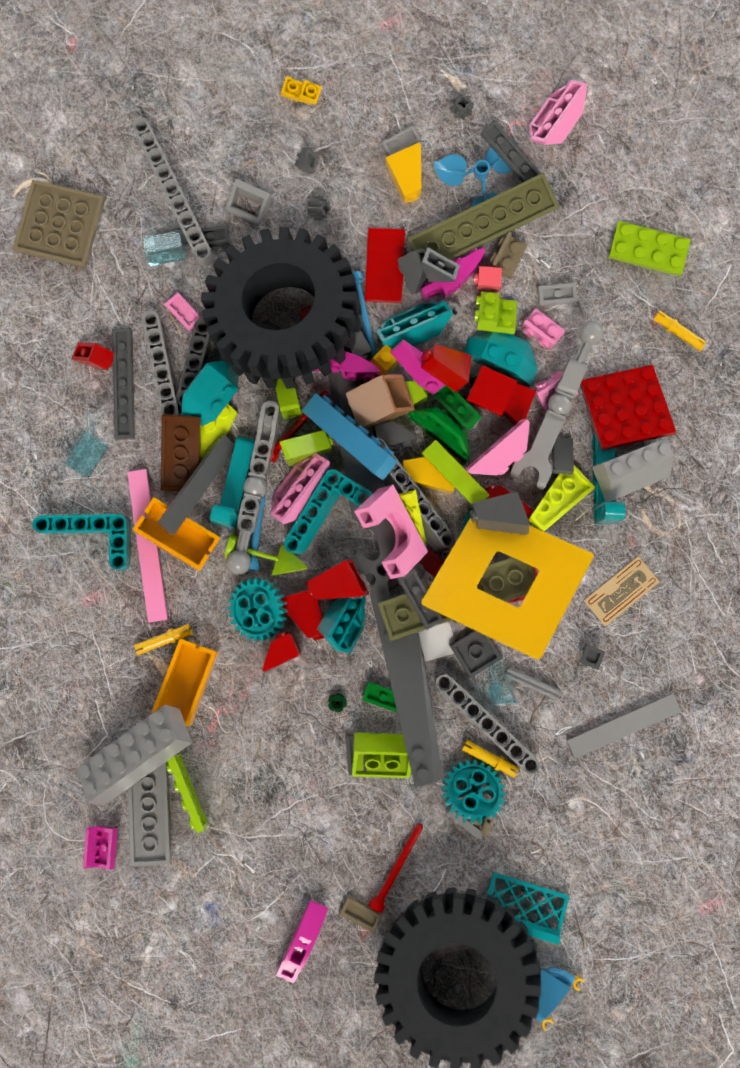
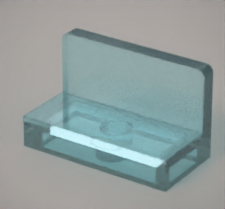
[143,231,186,266]
[64,432,108,478]
[488,682,517,704]

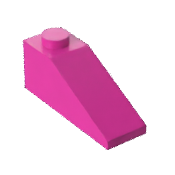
[391,340,445,395]

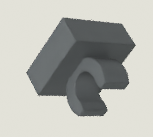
[294,147,318,174]
[579,644,605,670]

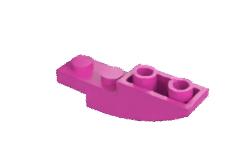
[420,247,485,301]
[314,351,381,381]
[276,900,328,983]

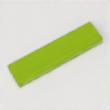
[422,440,489,505]

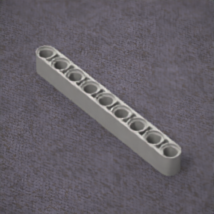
[132,117,214,266]

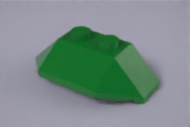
[407,407,470,464]

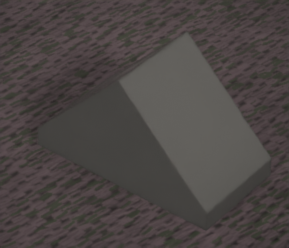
[421,247,460,282]

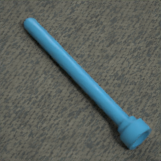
[352,271,377,359]
[249,494,266,571]

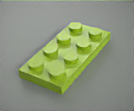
[608,221,691,276]
[165,753,209,834]

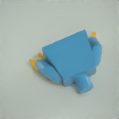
[535,967,584,1030]

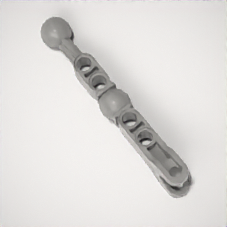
[510,321,604,490]
[226,401,282,575]

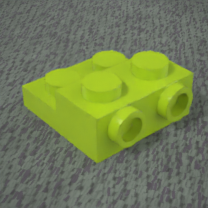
[474,291,517,334]

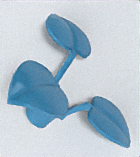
[434,142,517,207]

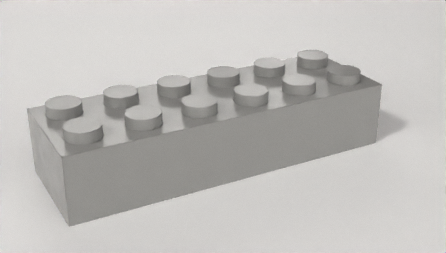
[77,705,192,806]

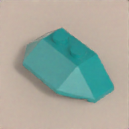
[376,300,453,348]
[463,331,538,386]
[180,360,239,427]
[317,596,366,654]

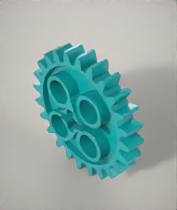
[227,578,288,641]
[441,759,506,825]

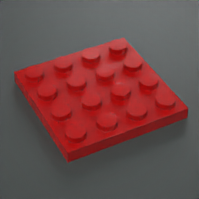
[580,365,676,451]

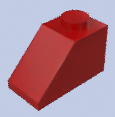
[71,342,114,370]

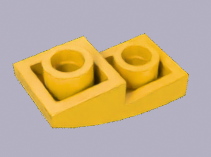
[280,76,322,105]

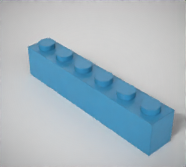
[302,393,398,480]

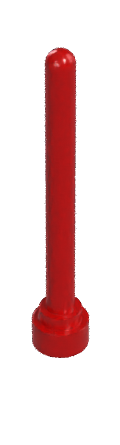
[262,391,329,464]
[368,823,423,913]

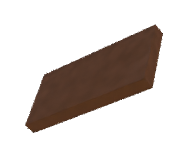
[161,414,201,492]

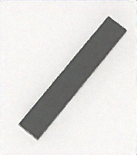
[112,328,135,440]
[157,434,235,535]

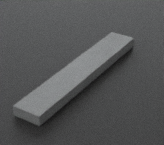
[566,693,682,759]

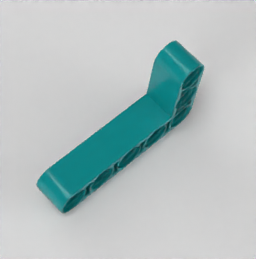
[592,432,626,524]
[210,436,255,530]
[284,469,373,555]
[32,514,131,571]

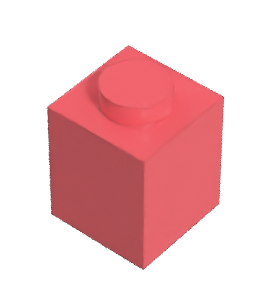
[474,266,502,292]

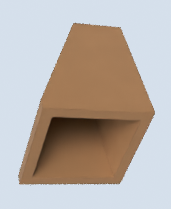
[346,374,415,428]

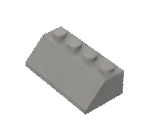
[592,438,674,502]

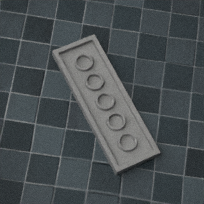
[128,761,171,866]

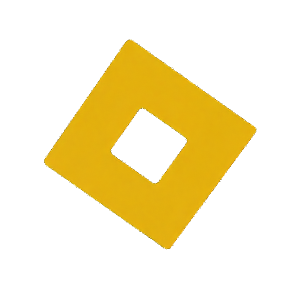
[421,518,594,660]

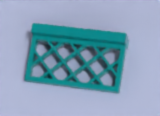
[486,872,570,945]

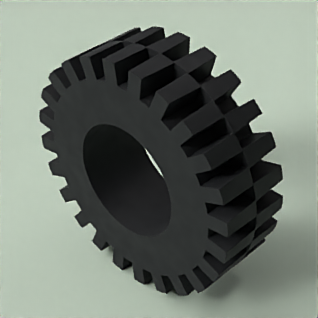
[201,227,362,389]
[374,888,541,1068]

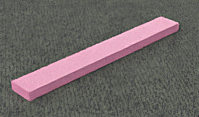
[127,469,168,623]

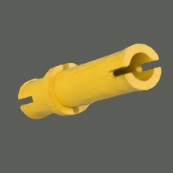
[653,310,707,352]
[134,623,193,656]
[462,739,520,778]

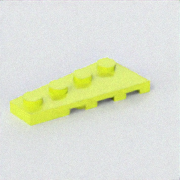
[529,465,596,532]

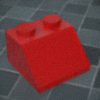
[262,632,302,672]

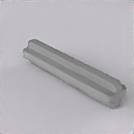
[505,667,560,699]

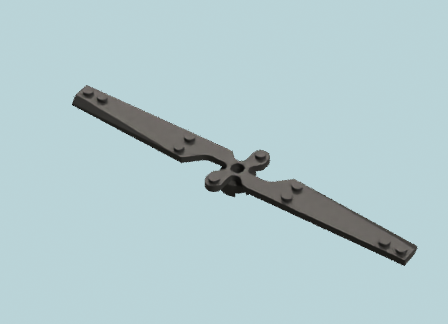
[328,371,444,787]

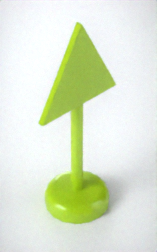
[224,533,308,576]

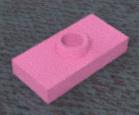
[164,292,202,333]

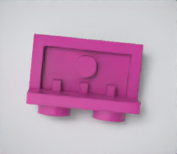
[83,825,118,870]

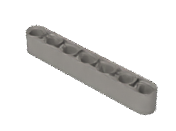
[142,310,181,415]
[435,674,540,775]

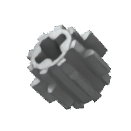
[451,94,474,120]
[306,196,331,220]

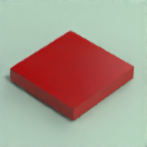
[466,365,517,416]

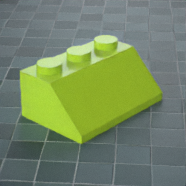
[352,732,411,778]

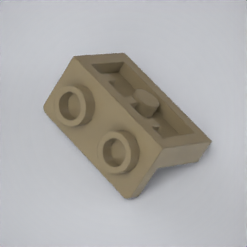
[490,232,528,279]

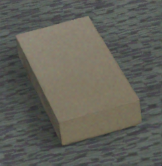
[339,895,383,933]

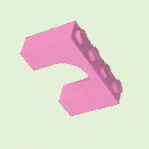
[355,485,428,579]

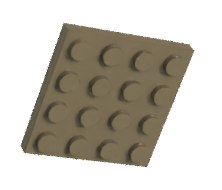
[12,179,105,269]

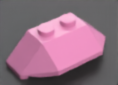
[529,80,587,145]
[465,419,529,475]
[270,453,330,524]

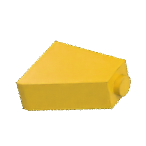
[385,143,422,204]
[402,457,455,494]

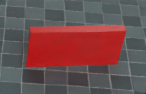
[365,228,405,303]

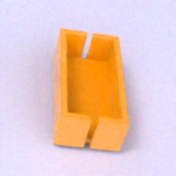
[132,497,221,572]
[151,639,220,727]

